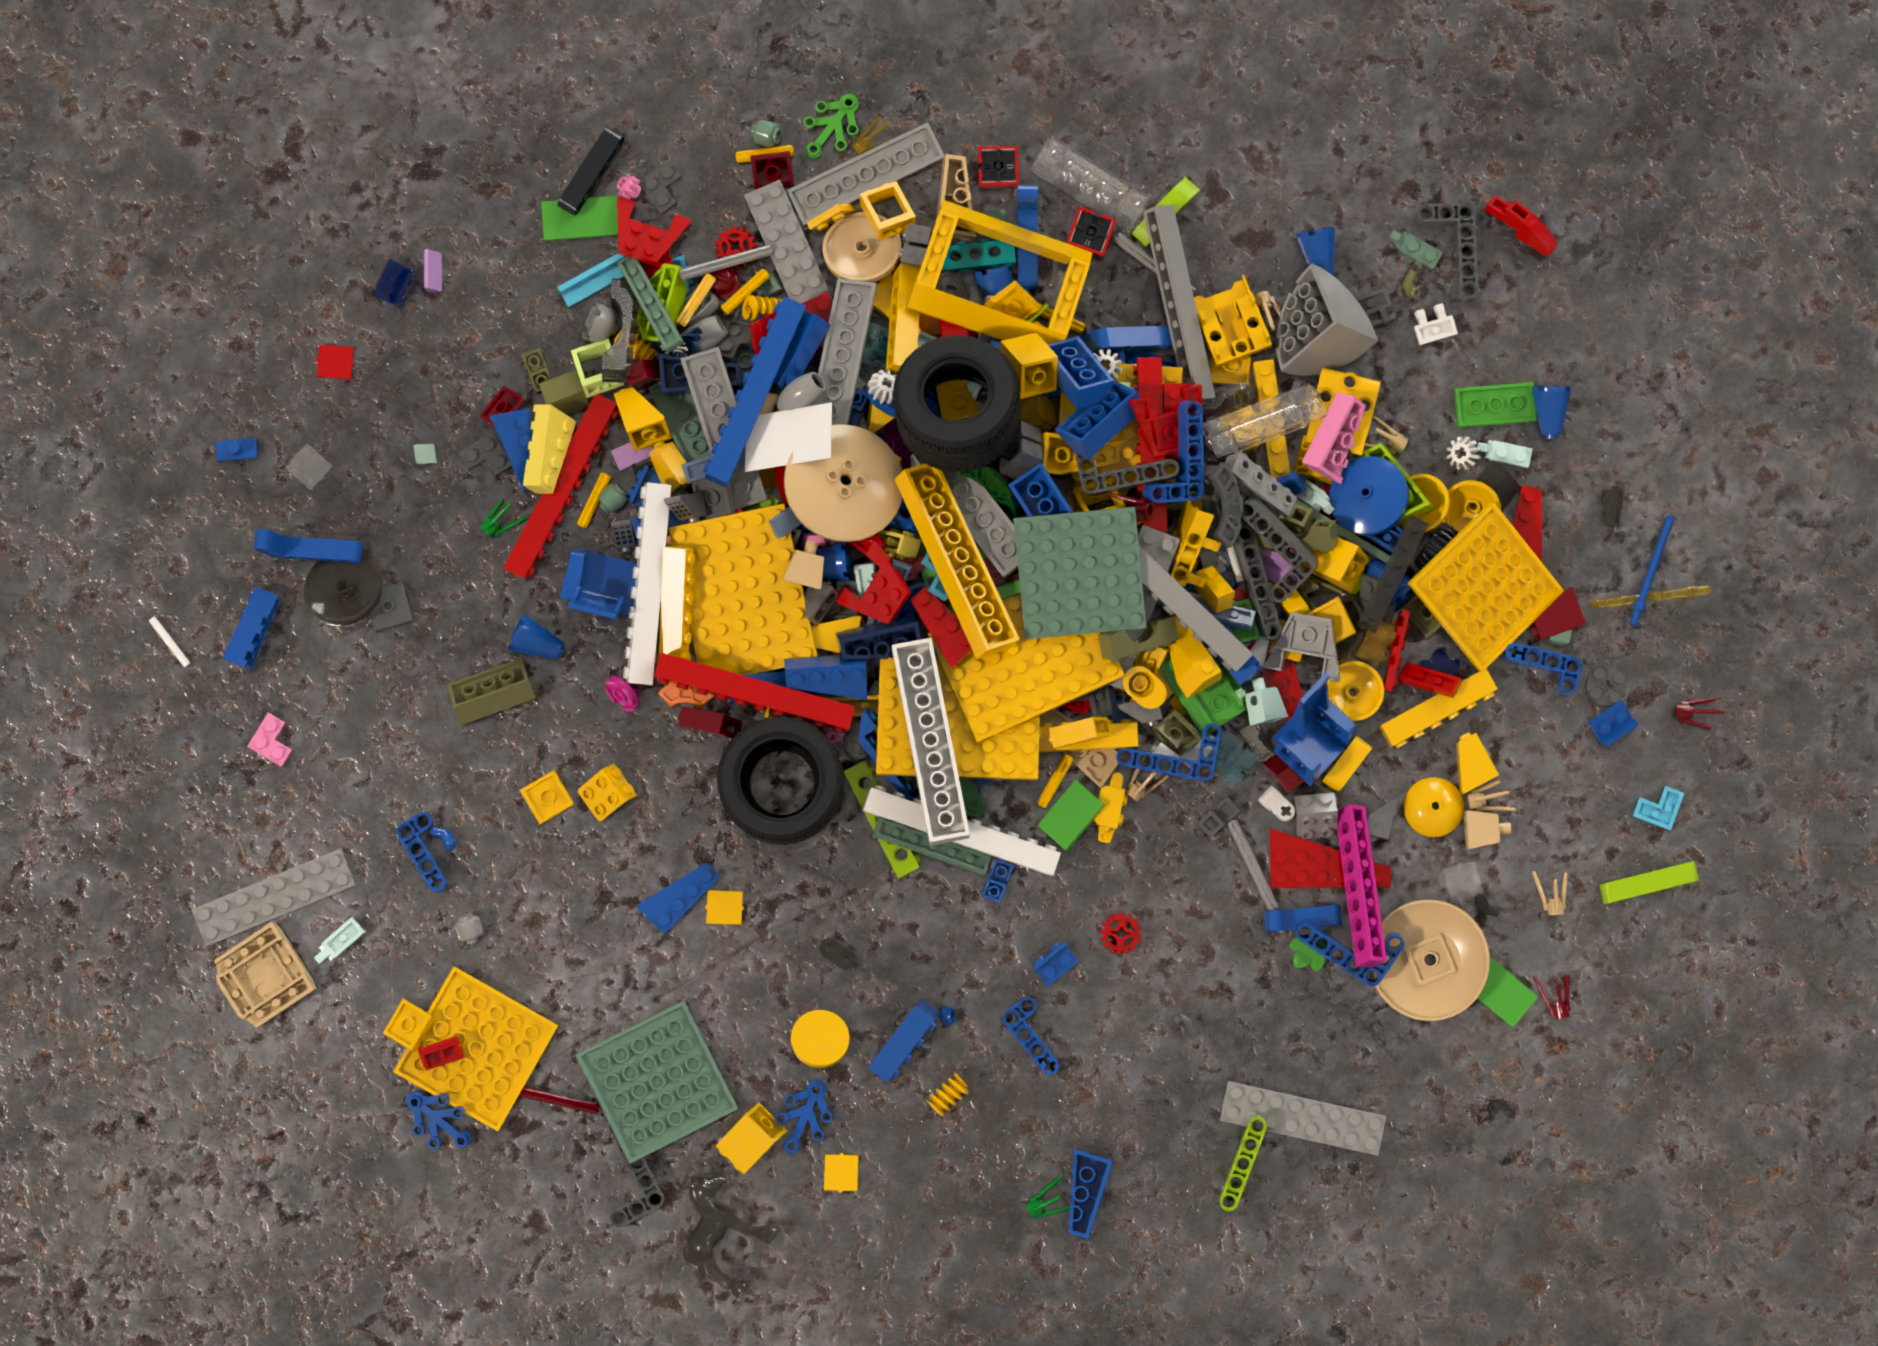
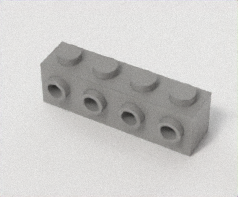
[1225,452,1297,520]

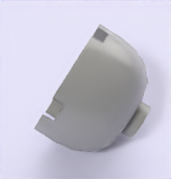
[582,302,618,342]

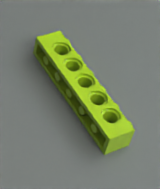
[843,761,922,879]

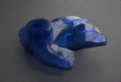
[1420,649,1460,676]

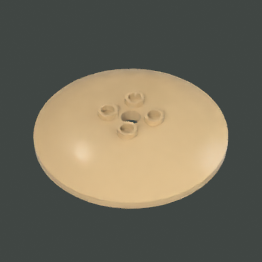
[784,425,903,542]
[1370,899,1490,1021]

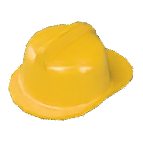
[1122,666,1167,709]

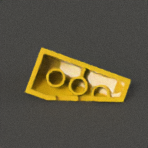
[1041,432,1121,475]
[1168,615,1222,700]

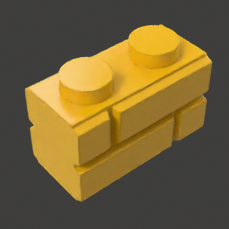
[1194,566,1235,613]

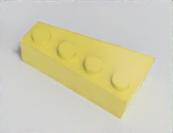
[523,404,577,494]

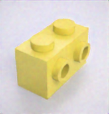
[878,528,921,560]

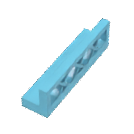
[557,254,625,309]

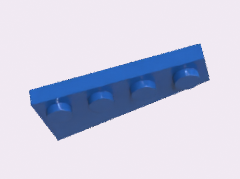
[489,408,533,490]

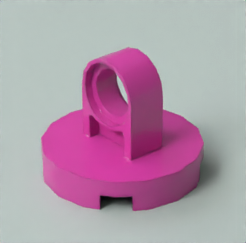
[604,676,643,712]

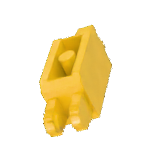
[1094,772,1128,844]

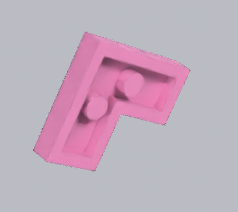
[247,713,293,767]

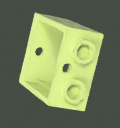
[571,338,624,398]

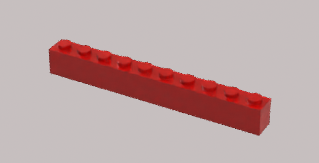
[1133,357,1168,534]
[503,394,619,581]
[654,653,855,734]

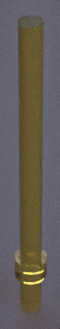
[1590,585,1711,608]

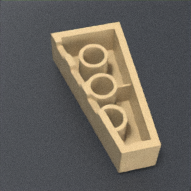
[936,154,976,241]

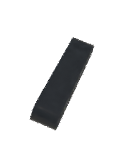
[557,127,625,216]

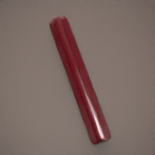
[520,1086,599,1114]

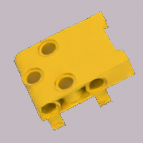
[1194,275,1272,368]
[1304,367,1380,458]
[1168,490,1221,588]

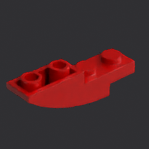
[1484,195,1558,257]

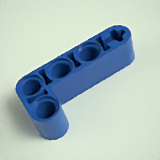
[1503,643,1582,696]
[397,812,448,893]
[1263,904,1343,933]
[1003,997,1059,1075]

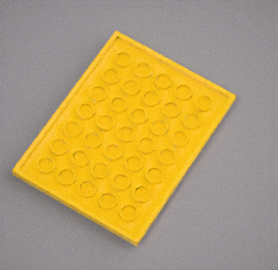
[669,503,818,675]
[928,593,1125,743]
[876,657,1040,780]

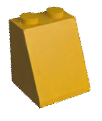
[1000,333,1058,399]
[614,387,672,452]
[1304,537,1370,593]
[716,1103,787,1174]

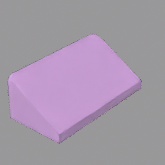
[424,249,442,292]
[611,442,653,471]

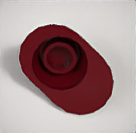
[698,267,741,298]

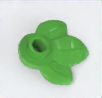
[1289,937,1325,972]

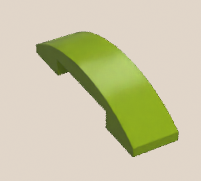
[1132,177,1200,247]

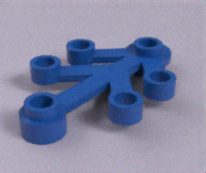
[775,1080,833,1154]
[406,1091,472,1149]

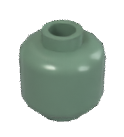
[751,120,782,147]
[598,483,628,513]

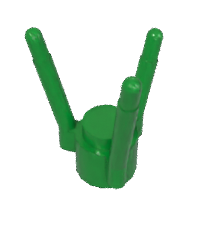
[480,498,531,538]
[1026,1175,1070,1219]

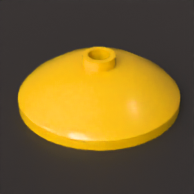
[1401,474,1450,533]
[1445,480,1501,533]
[1327,661,1384,721]
[1403,777,1464,837]

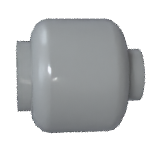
[454,913,484,944]

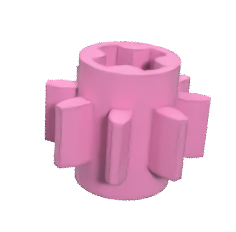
[617,175,641,200]
[821,725,846,744]

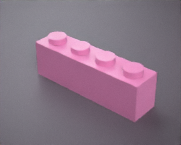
[1302,392,1366,484]

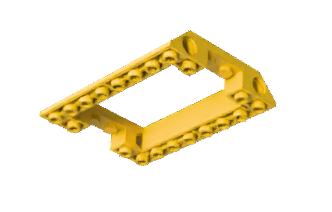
[907,200,1092,344]

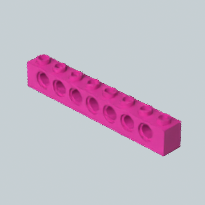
[1337,805,1387,968]

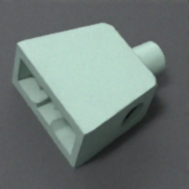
[1245,677,1288,726]

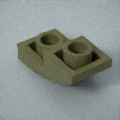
[521,347,552,393]

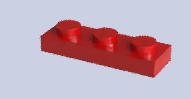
[1398,662,1462,698]

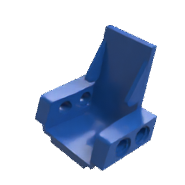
[560,548,637,620]
[1272,672,1357,786]

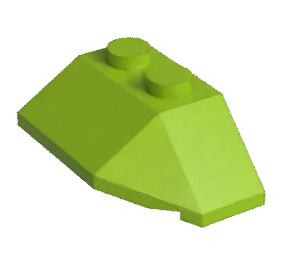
[636,263,687,342]

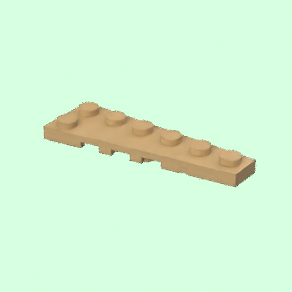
[1039,709,1123,789]

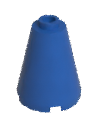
[1296,226,1335,275]
[973,266,1012,301]
[1531,386,1571,439]
[815,542,852,581]
[1365,559,1413,612]
[507,614,565,660]

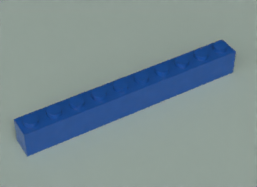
[703,296,806,488]

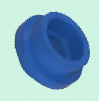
[939,1006,956,1026]

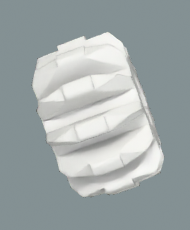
[1093,349,1122,379]
[868,370,897,404]
[1447,436,1481,470]

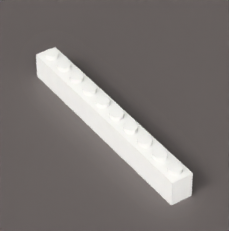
[623,482,671,685]
[862,785,1061,876]

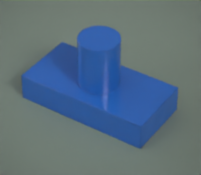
[216,438,258,462]

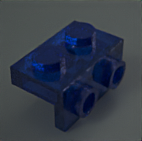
[372,259,414,305]

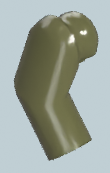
[1402,269,1420,299]

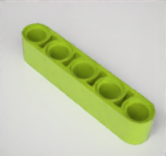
[1599,861,1699,904]
[1219,1115,1267,1211]

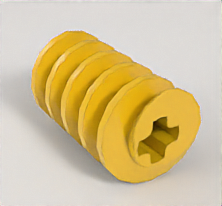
[742,295,783,321]
[614,325,657,360]
[925,1072,969,1117]

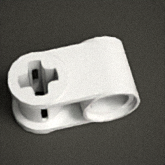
[1258,785,1295,821]

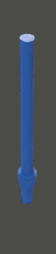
[1629,515,1674,627]

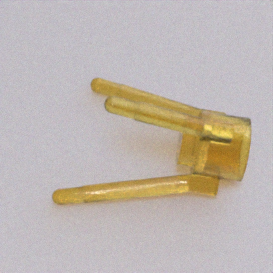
[851,116,891,155]

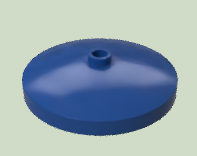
[1329,456,1409,536]

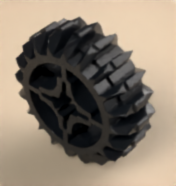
[1414,522,1458,570]

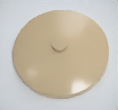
[822,212,902,282]

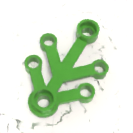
[804,94,859,159]

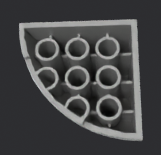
[1276,263,1378,376]

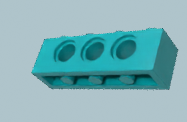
[941,239,1016,273]

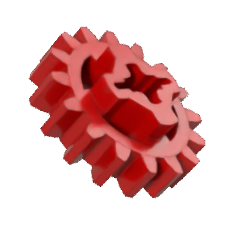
[714,226,757,269]
[1099,912,1143,955]

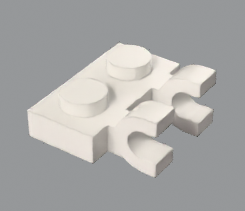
[1413,303,1458,346]

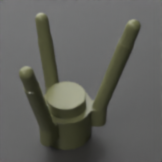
[1296,575,1343,610]

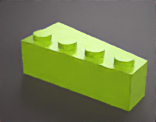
[1363,443,1435,526]

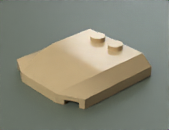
[214,921,316,1028]

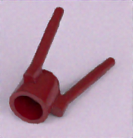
[1109,493,1154,522]
[1676,697,1725,729]
[1533,975,1571,1020]

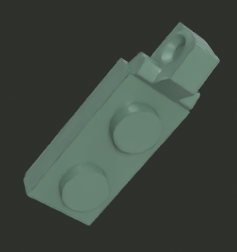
[1388,230,1443,271]

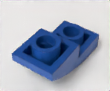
[981,858,1015,903]

